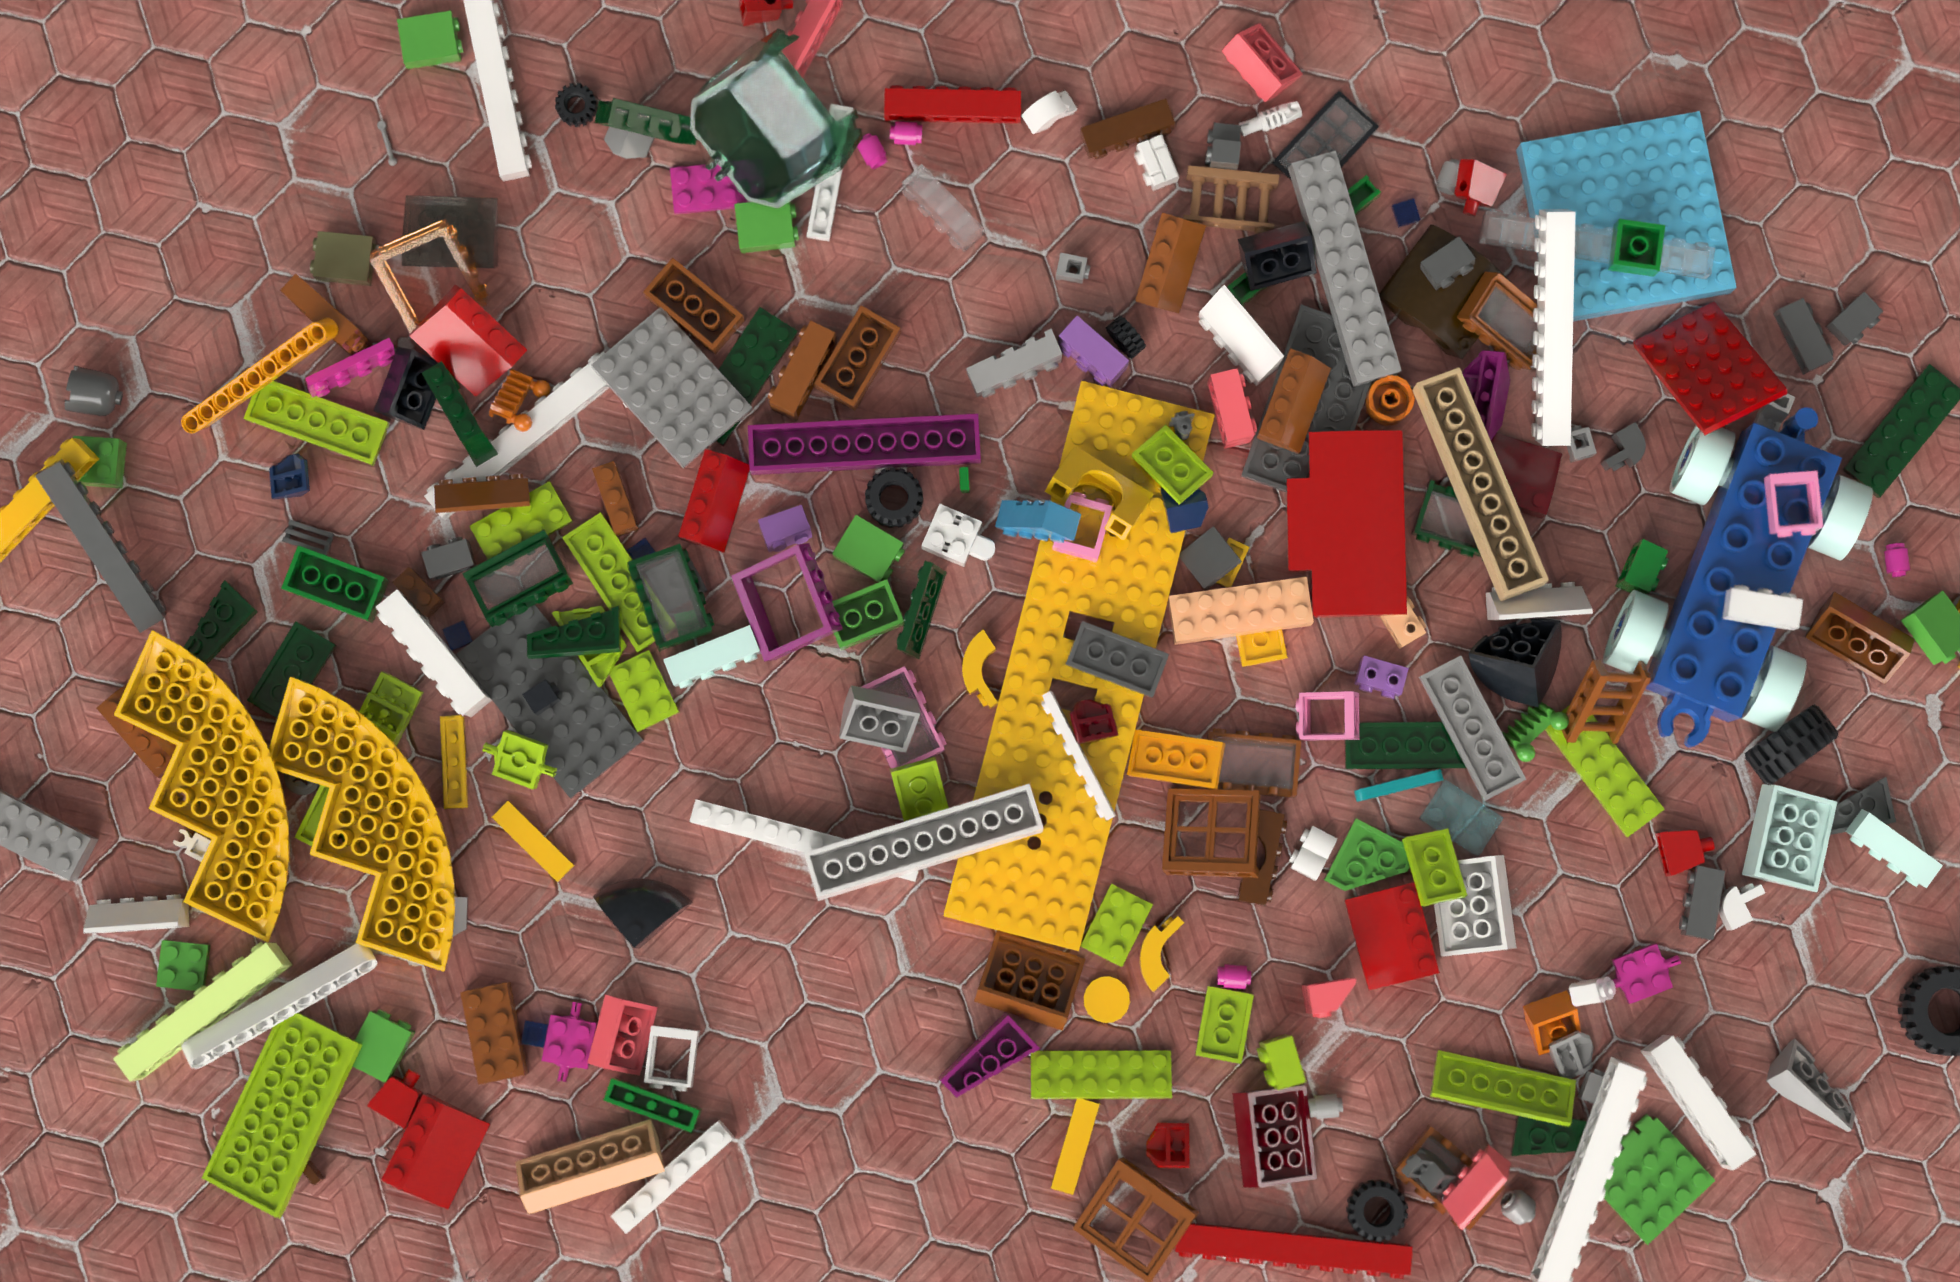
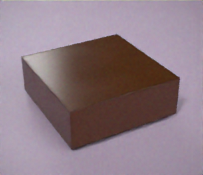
[303,1160,325,1185]

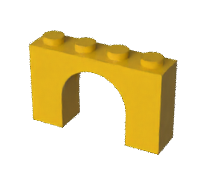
[1045,446,1154,541]

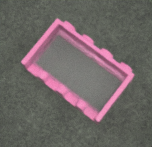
[862,666,947,769]

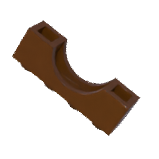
[1237,809,1287,906]

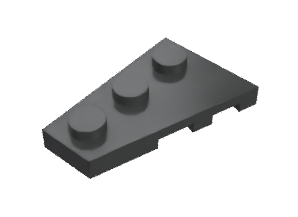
[1830,777,1896,835]

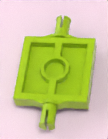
[482,730,557,790]

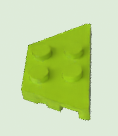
[552,606,627,687]

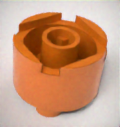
[1365,375,1415,425]

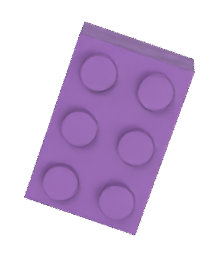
[1058,316,1129,388]

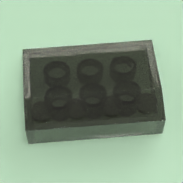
[402,195,498,269]

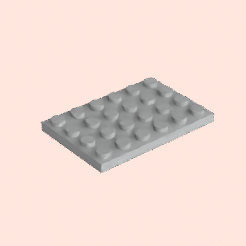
[591,307,753,469]

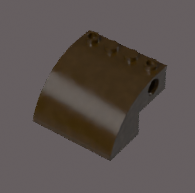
[1379,224,1513,359]

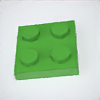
[156,940,210,991]

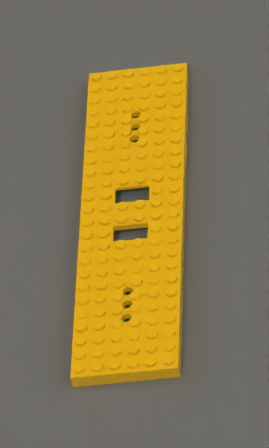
[943,381,1215,951]

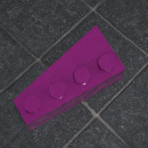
[938,1012,1040,1098]

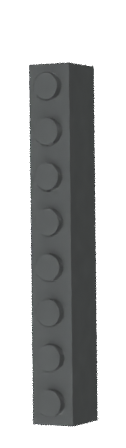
[35,459,166,633]

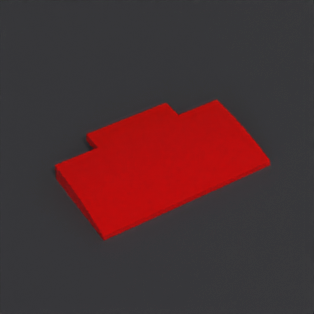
[1287,430,1407,618]

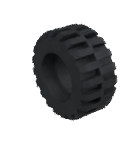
[1745,704,1838,785]
[1898,966,1960,1056]

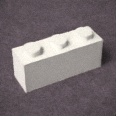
[1722,585,1803,630]

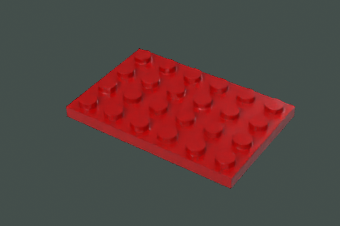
[1633,301,1787,435]

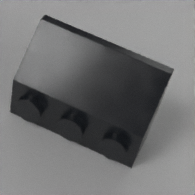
[1237,221,1317,291]
[373,347,438,430]

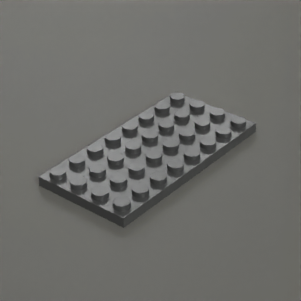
[1241,305,1371,493]
[456,604,644,799]

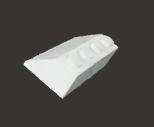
[83,895,190,934]

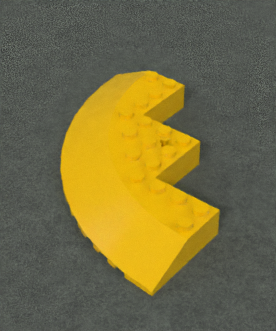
[114,630,289,942]
[269,677,455,971]

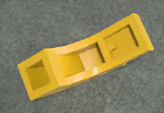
[962,630,998,709]
[1139,916,1184,992]

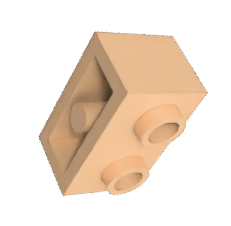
[1380,596,1426,649]

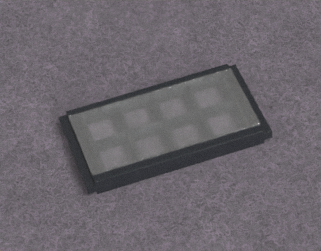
[1272,91,1379,181]

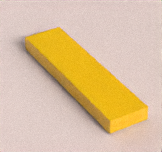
[440,715,468,809]
[492,801,575,882]
[1051,1099,1100,1195]

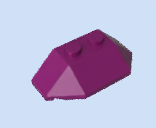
[1462,350,1510,441]

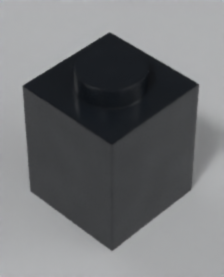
[522,679,561,716]

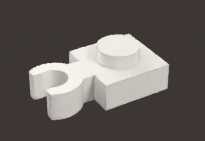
[173,829,211,862]

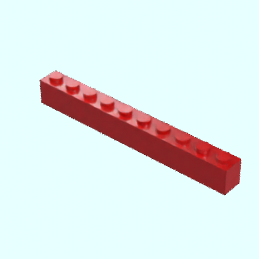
[1174,1221,1413,1279]

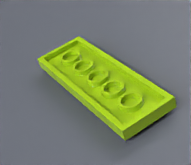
[243,381,390,466]
[562,512,677,653]
[1545,705,1665,837]
[1031,1050,1172,1099]
[1430,1050,1576,1127]

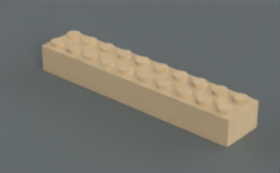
[1412,367,1549,602]

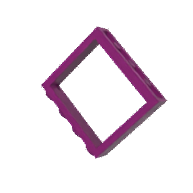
[731,543,843,662]

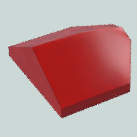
[1146,1123,1190,1168]

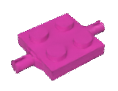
[1612,943,1681,1004]
[541,1002,597,1082]

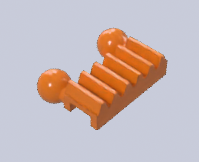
[489,369,551,432]

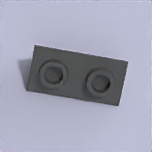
[1169,411,1195,441]

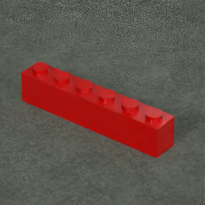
[884,85,1021,124]

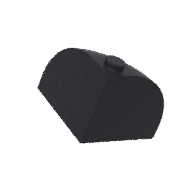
[1469,619,1562,707]
[593,879,693,949]

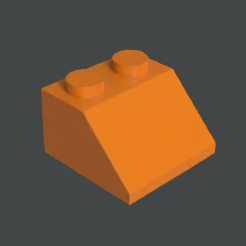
[1523,990,1581,1056]

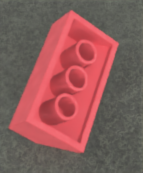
[774,0,843,83]

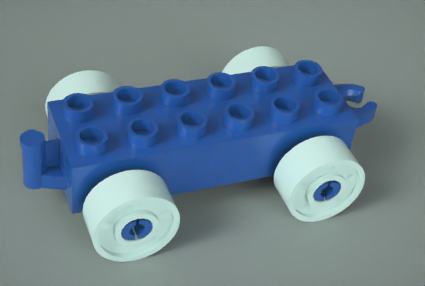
[1603,407,1873,748]

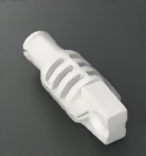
[1239,101,1302,137]

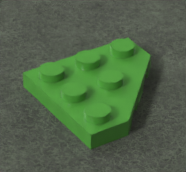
[1324,818,1410,891]

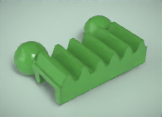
[1502,702,1569,762]

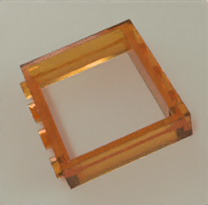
[369,219,489,333]

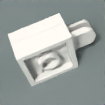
[921,504,995,567]

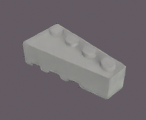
[966,329,1062,398]

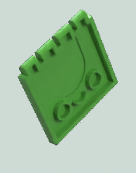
[1603,1114,1716,1245]

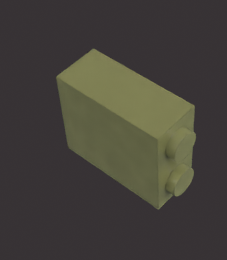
[310,231,377,286]

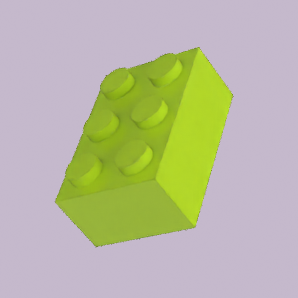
[1256,1034,1306,1090]

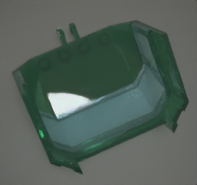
[690,29,863,208]

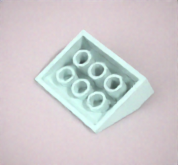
[1742,784,1837,892]

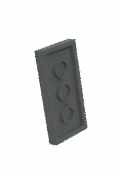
[1066,621,1169,698]

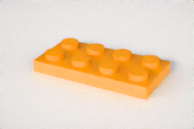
[1127,730,1225,789]

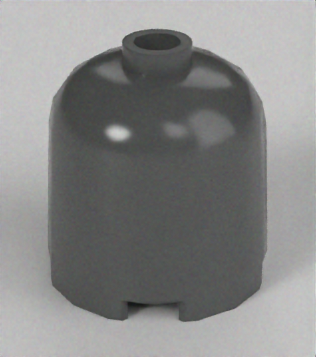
[64,366,123,416]

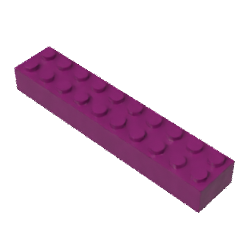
[748,414,981,475]

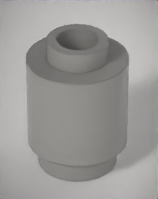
[1436,159,1460,195]
[1308,1094,1343,1119]

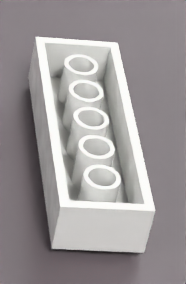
[376,590,492,717]
[1641,1035,1756,1170]

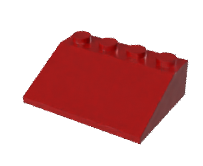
[408,285,527,397]
[1344,882,1440,991]
[381,1093,490,1209]

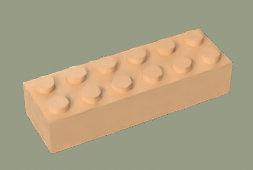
[1168,577,1314,645]
[516,1119,665,1214]

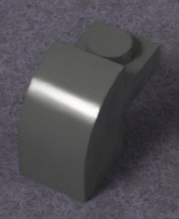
[1601,422,1646,471]
[1401,1148,1456,1193]

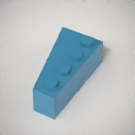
[995,500,1081,543]

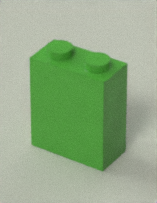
[397,11,464,69]
[734,197,799,254]
[832,515,905,583]
[1901,591,1960,665]
[353,1009,415,1083]

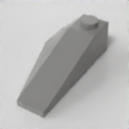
[1766,1039,1855,1132]

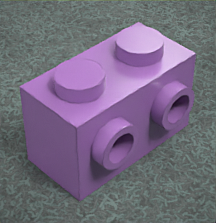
[758,505,812,552]
[1354,656,1409,699]

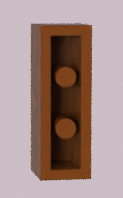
[592,461,639,537]

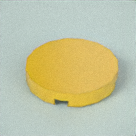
[1083,976,1130,1023]

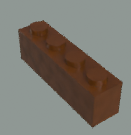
[1080,98,1175,159]

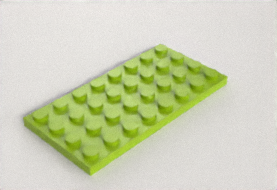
[202,1012,363,1218]

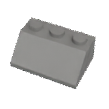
[839,685,920,753]

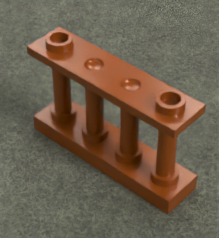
[1562,659,1651,744]

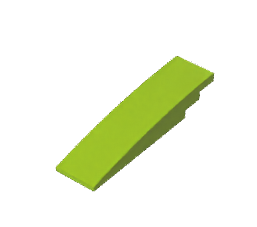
[294,671,424,846]

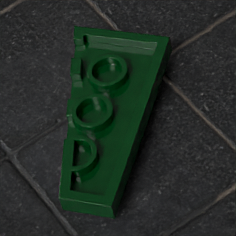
[183,580,258,665]
[527,606,621,659]
[1511,1116,1587,1156]

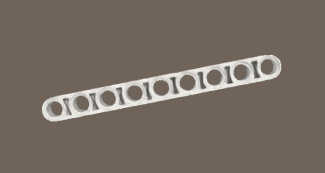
[182,943,378,1069]

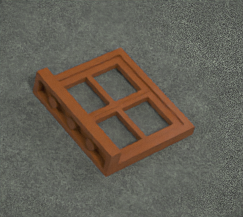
[1162,788,1261,878]
[1072,1157,1200,1282]

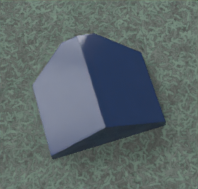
[269,453,310,499]
[1160,488,1209,534]

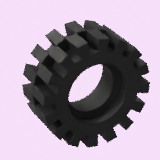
[555,83,598,127]
[1105,316,1146,359]

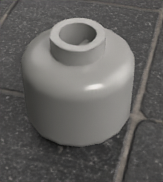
[1500,1189,1536,1225]

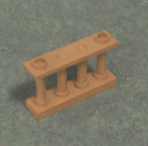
[1183,165,1279,234]

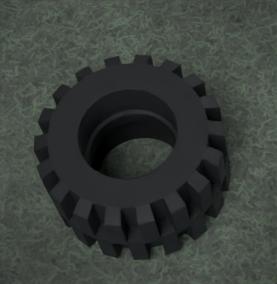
[865,467,923,528]
[1346,1180,1408,1241]

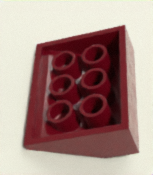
[1491,433,1562,519]
[1232,1085,1317,1188]

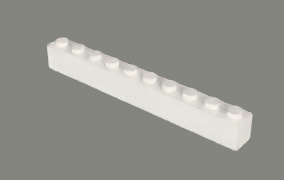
[464,0,532,181]
[424,351,610,520]
[690,799,919,882]

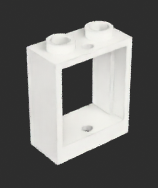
[644,1025,700,1091]

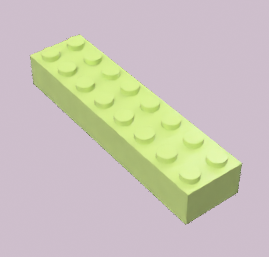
[113,942,292,1081]

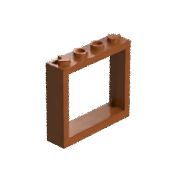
[280,273,373,356]

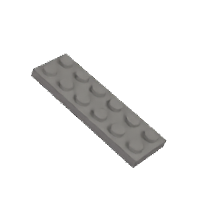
[1419,656,1526,801]

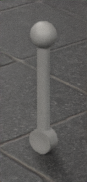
[377,121,397,166]

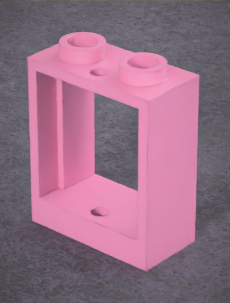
[1764,471,1823,537]
[1052,492,1112,562]
[1296,691,1359,741]

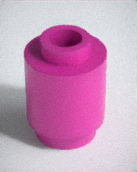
[890,121,922,145]
[857,134,888,169]
[1884,543,1910,577]
[1217,964,1251,989]

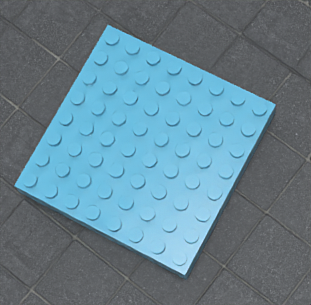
[1516,111,1737,321]

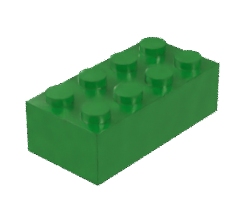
[281,545,390,623]

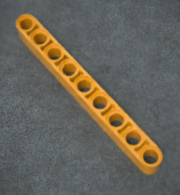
[181,318,338,434]

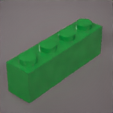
[603,1077,702,1133]

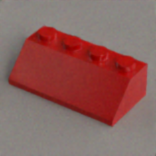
[678,449,750,553]

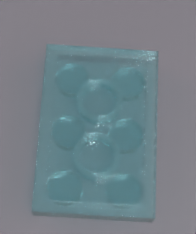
[1419,779,1503,857]

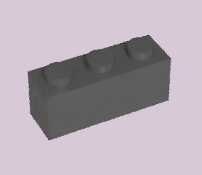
[1773,298,1834,375]
[1679,866,1725,940]

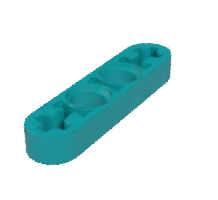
[1354,769,1444,802]

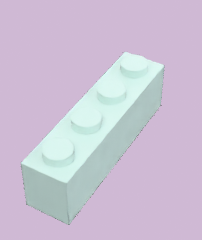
[663,625,761,689]
[1845,809,1943,888]

